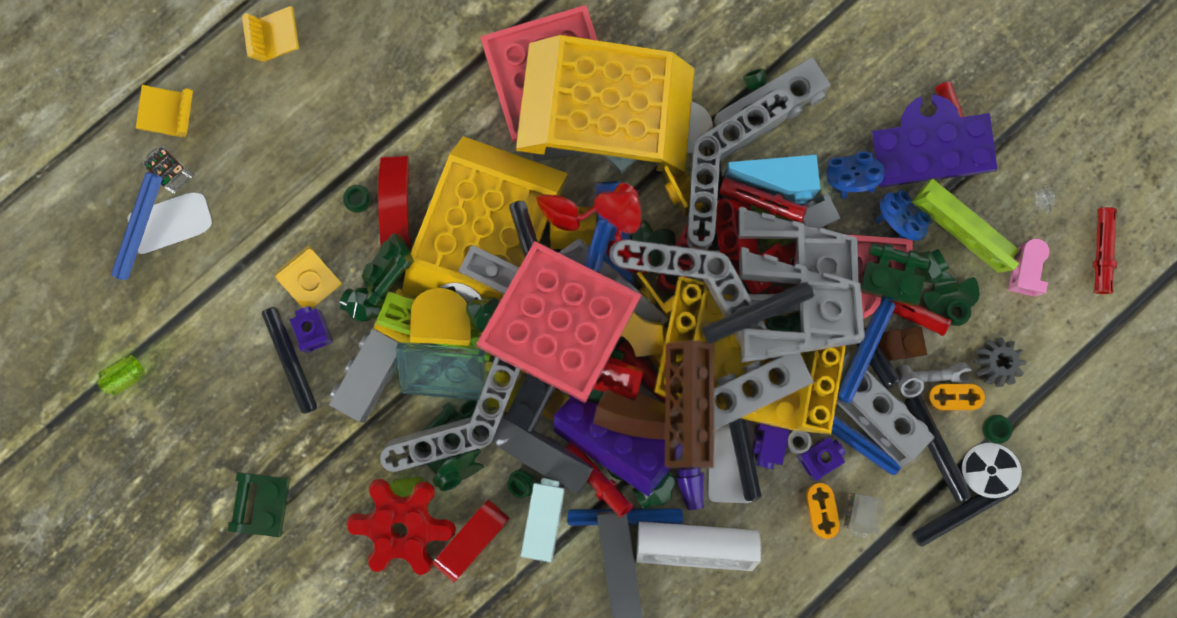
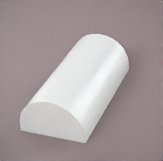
[636,522,761,571]

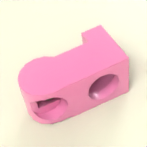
[1008,239,1049,297]

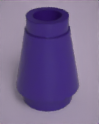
[676,467,704,510]

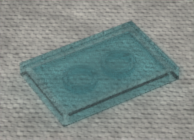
[396,342,487,402]

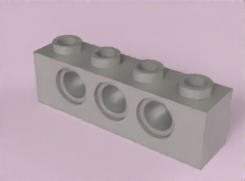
[714,57,831,148]
[714,353,813,430]
[836,353,934,467]

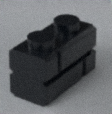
[504,373,556,432]

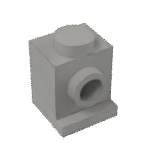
[792,193,840,229]

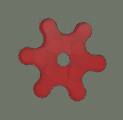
[346,478,456,575]

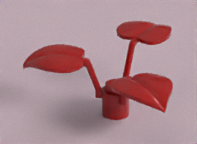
[536,183,651,274]

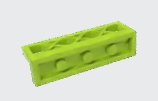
[912,178,1019,273]
[376,292,491,361]

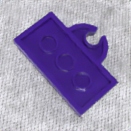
[872,94,998,188]

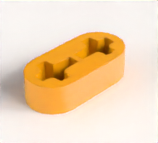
[926,384,985,411]
[805,483,840,539]

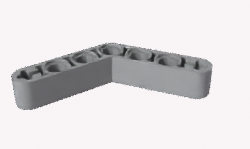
[687,89,793,251]
[610,240,767,360]
[380,356,520,472]

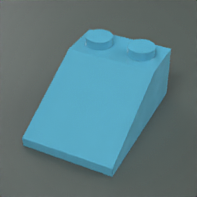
[723,155,820,206]

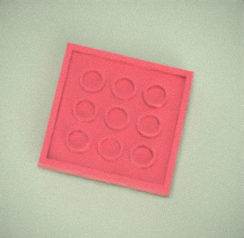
[480,5,598,142]
[476,241,642,403]

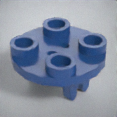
[826,151,885,199]
[875,190,931,241]

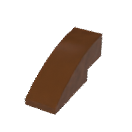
[593,389,683,440]

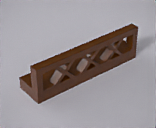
[665,340,714,468]

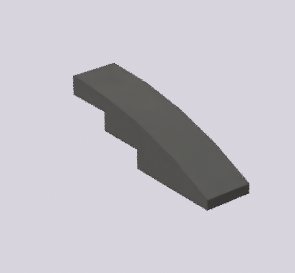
[477,407,593,493]
[597,511,643,618]

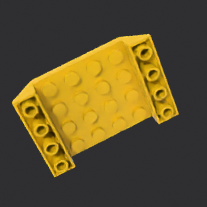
[516,35,695,175]
[402,136,568,301]
[655,276,846,434]

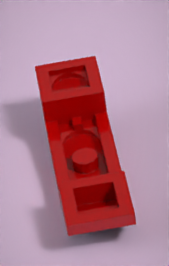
[378,156,412,253]

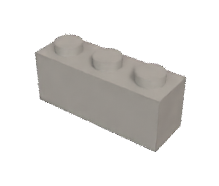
[329,328,407,423]

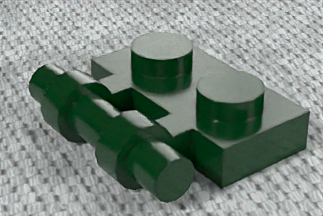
[860,243,930,307]

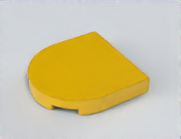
[410,288,471,346]

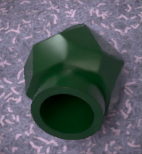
[914,249,949,284]
[340,288,383,322]
[466,297,500,332]
[632,472,675,509]

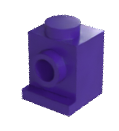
[289,306,334,353]
[752,424,790,469]
[796,437,846,481]

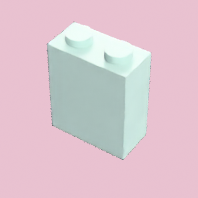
[521,478,566,562]

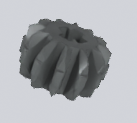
[973,337,1027,387]

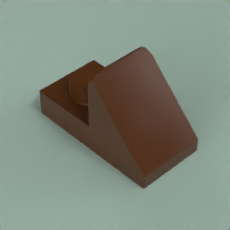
[869,327,928,365]

